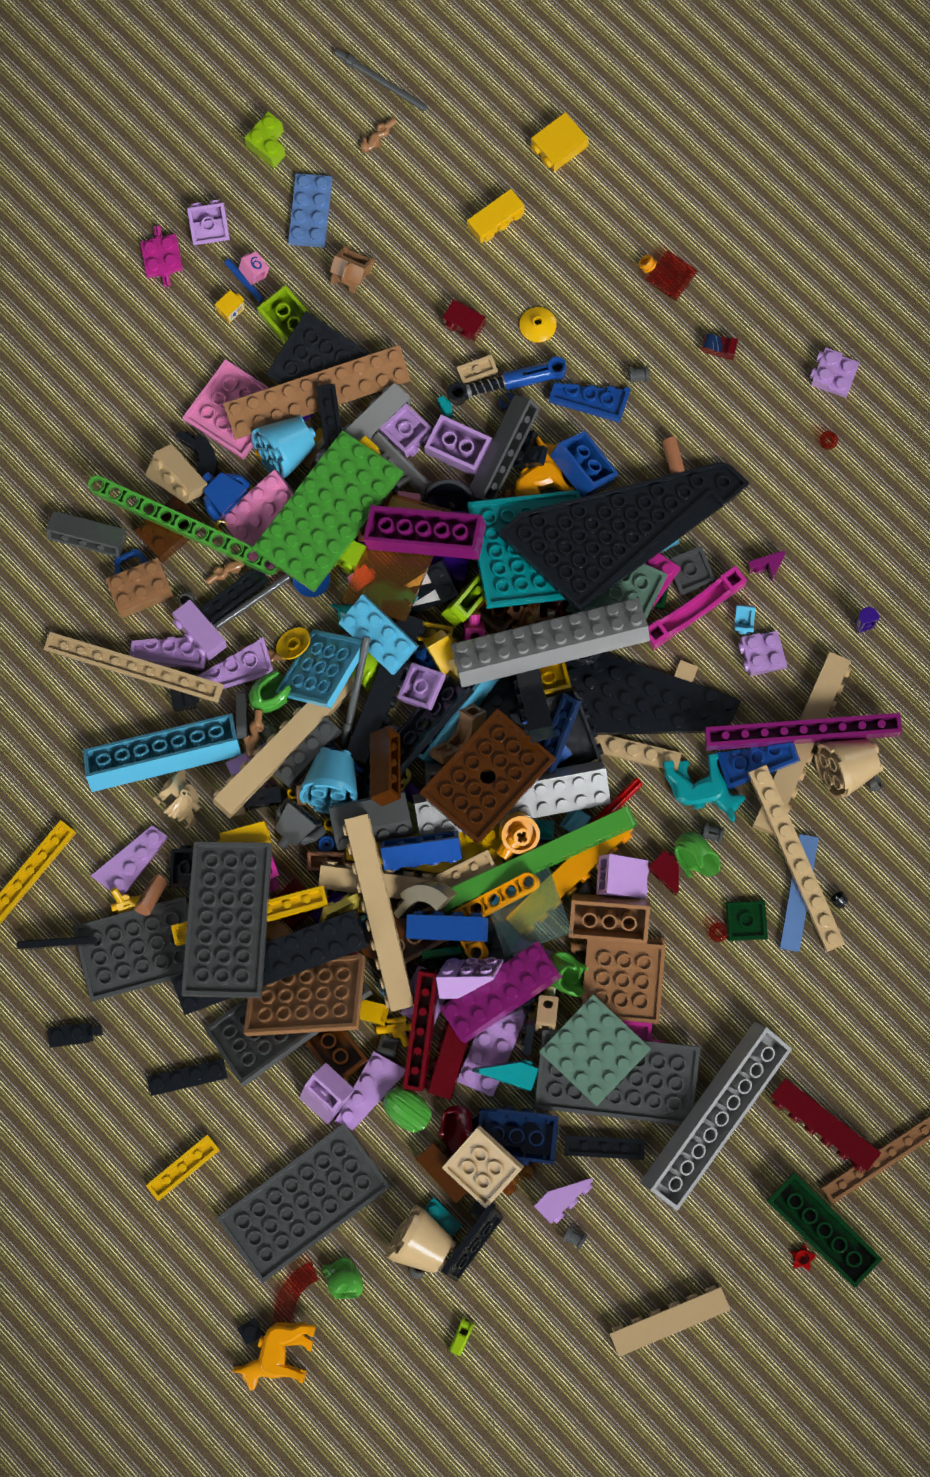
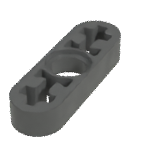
[236,691,248,739]

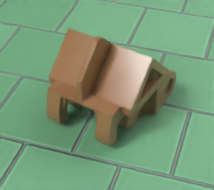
[330,245,375,294]

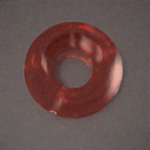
[819,431,838,450]
[708,923,728,942]

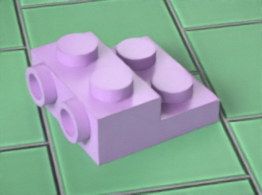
[187,200,230,245]
[810,347,860,398]
[379,404,433,458]
[738,631,787,677]
[397,663,446,711]

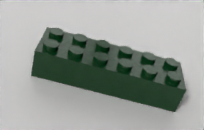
[765,1173,883,1288]

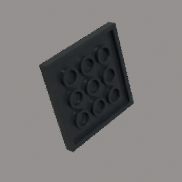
[265,311,368,384]

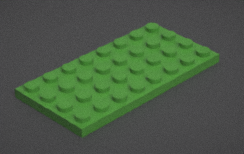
[252,430,404,592]

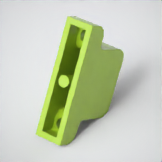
[441,572,485,627]

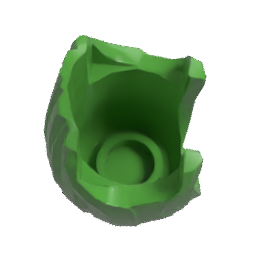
[249,670,291,713]
[674,831,721,878]
[550,951,588,997]
[383,1086,432,1133]

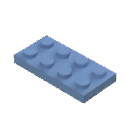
[288,174,333,248]

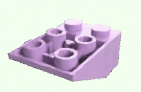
[436,957,504,999]
[299,1063,355,1125]
[534,1178,593,1224]

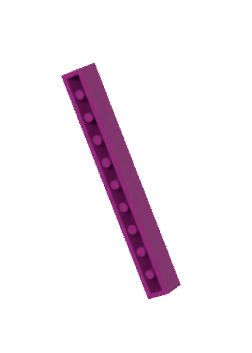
[704,713,902,751]

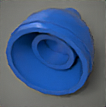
[411,643,437,670]

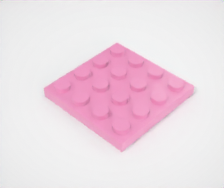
[182,359,269,460]
[220,470,294,576]

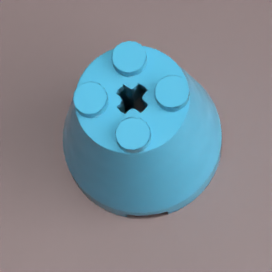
[251,415,316,479]
[299,747,358,814]

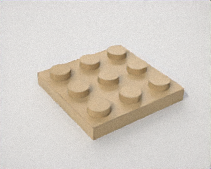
[442,1125,524,1209]

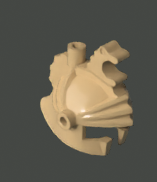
[153,770,201,829]

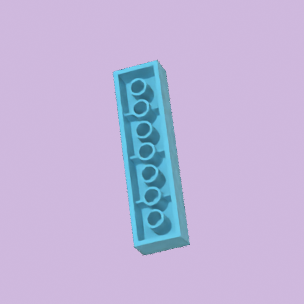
[83,713,242,792]

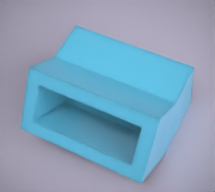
[559,809,591,833]

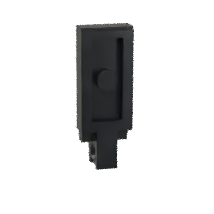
[48,1023,103,1048]

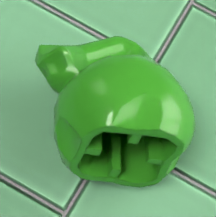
[322,1257,363,1299]

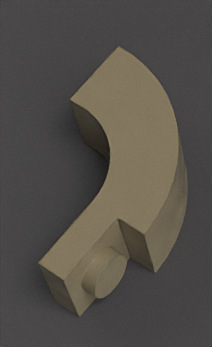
[393,881,457,919]

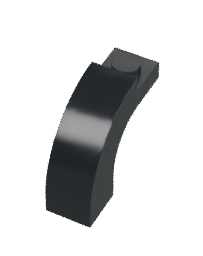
[176,430,218,487]

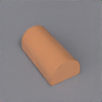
[662,436,685,475]
[307,851,347,871]
[134,874,167,916]

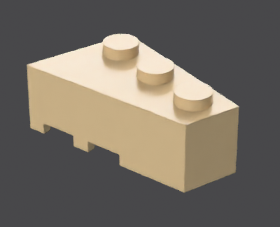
[145,444,207,503]

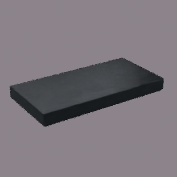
[441,1205,503,1281]

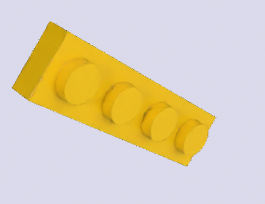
[146,1135,220,1201]

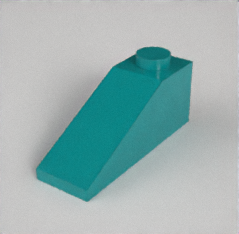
[472,1059,539,1091]

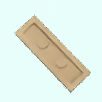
[435,850,496,888]

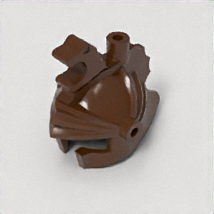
[507,603,556,629]

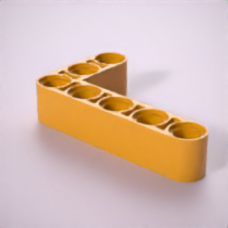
[450,872,540,959]

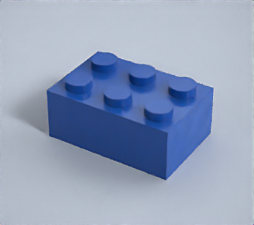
[550,431,619,497]

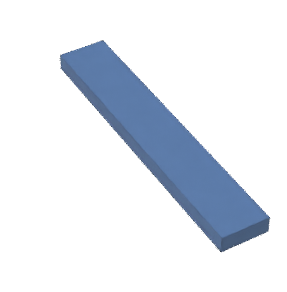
[780,834,819,952]

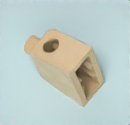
[535,987,559,1034]

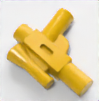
[110,887,141,914]
[376,1016,411,1048]

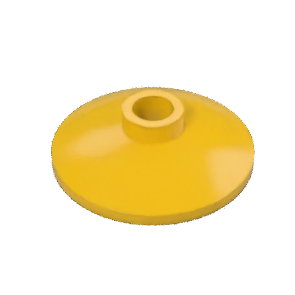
[519,307,556,343]
[276,627,311,660]

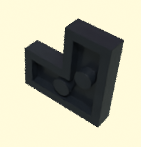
[512,430,548,469]
[520,1000,539,1055]

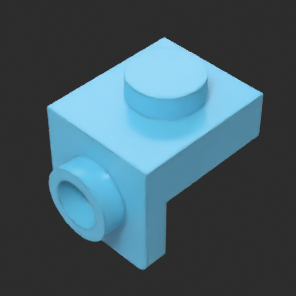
[734,604,756,635]

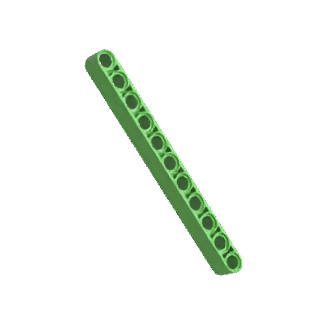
[88,476,279,575]
[443,807,638,914]

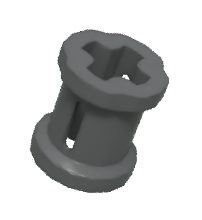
[629,365,649,384]
[702,823,724,844]
[562,1225,588,1250]

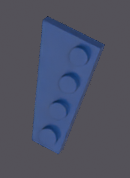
[716,742,800,789]

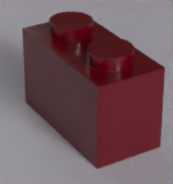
[442,299,486,341]

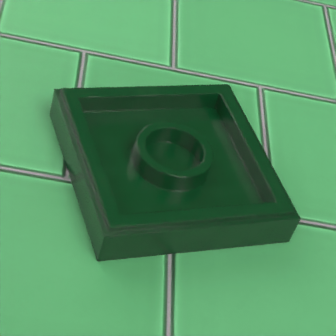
[726,900,768,942]
[422,946,463,969]

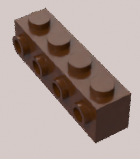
[369,726,401,806]

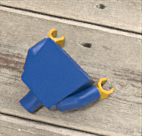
[202,472,255,531]

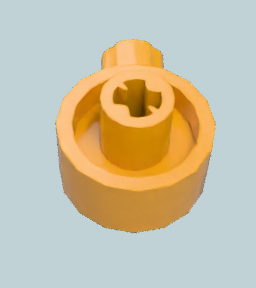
[495,812,540,861]

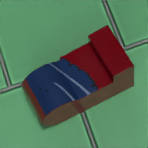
[701,334,738,361]

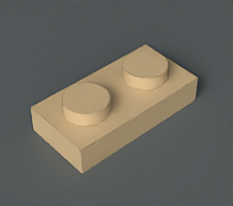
[457,354,498,384]

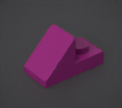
[747,550,785,581]

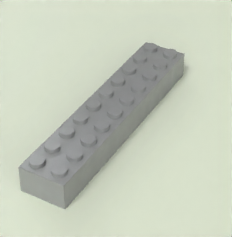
[451,598,650,688]
[412,761,611,836]
[640,1022,792,1211]

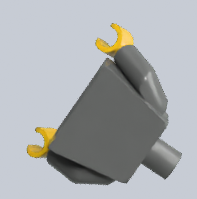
[275,789,333,849]

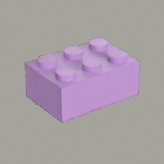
[424,415,492,477]

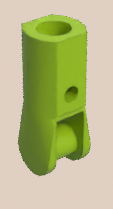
[448,1317,475,1356]

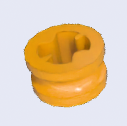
[638,254,657,273]

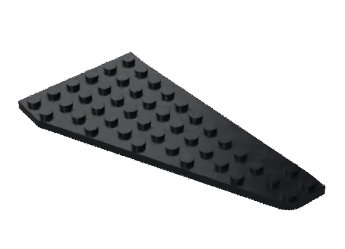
[498,462,750,612]
[483,653,741,735]

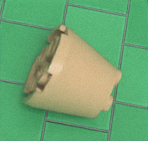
[814,738,883,799]
[386,1205,456,1273]

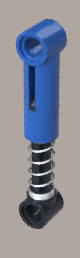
[448,357,566,406]

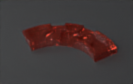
[273,1261,319,1324]

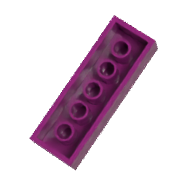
[363,505,486,560]
[440,941,563,1043]

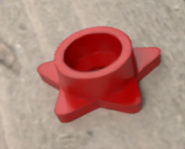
[790,1244,816,1271]

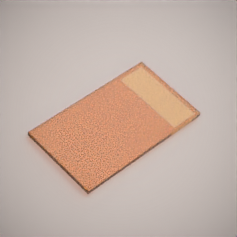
[342,492,453,622]

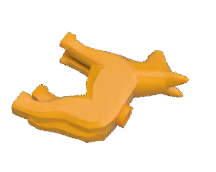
[515,436,575,497]
[232,1322,317,1391]

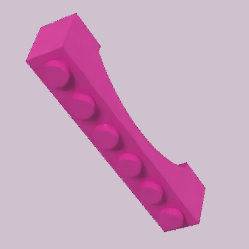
[647,566,747,651]

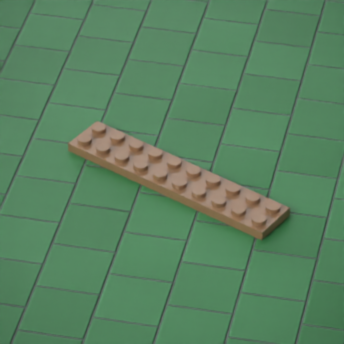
[223,345,411,440]

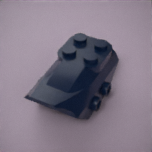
[472,1106,559,1166]

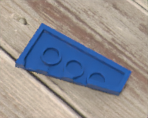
[549,383,631,423]

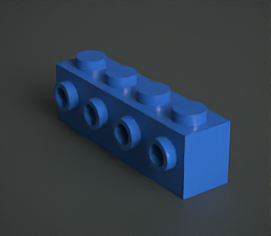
[381,830,462,871]
[406,911,488,942]

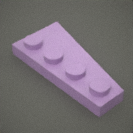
[129,637,207,671]
[198,637,274,689]
[91,825,169,895]
[335,1051,405,1130]

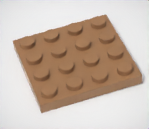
[582,939,666,1024]

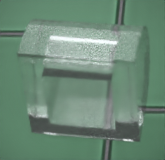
[258,719,279,741]

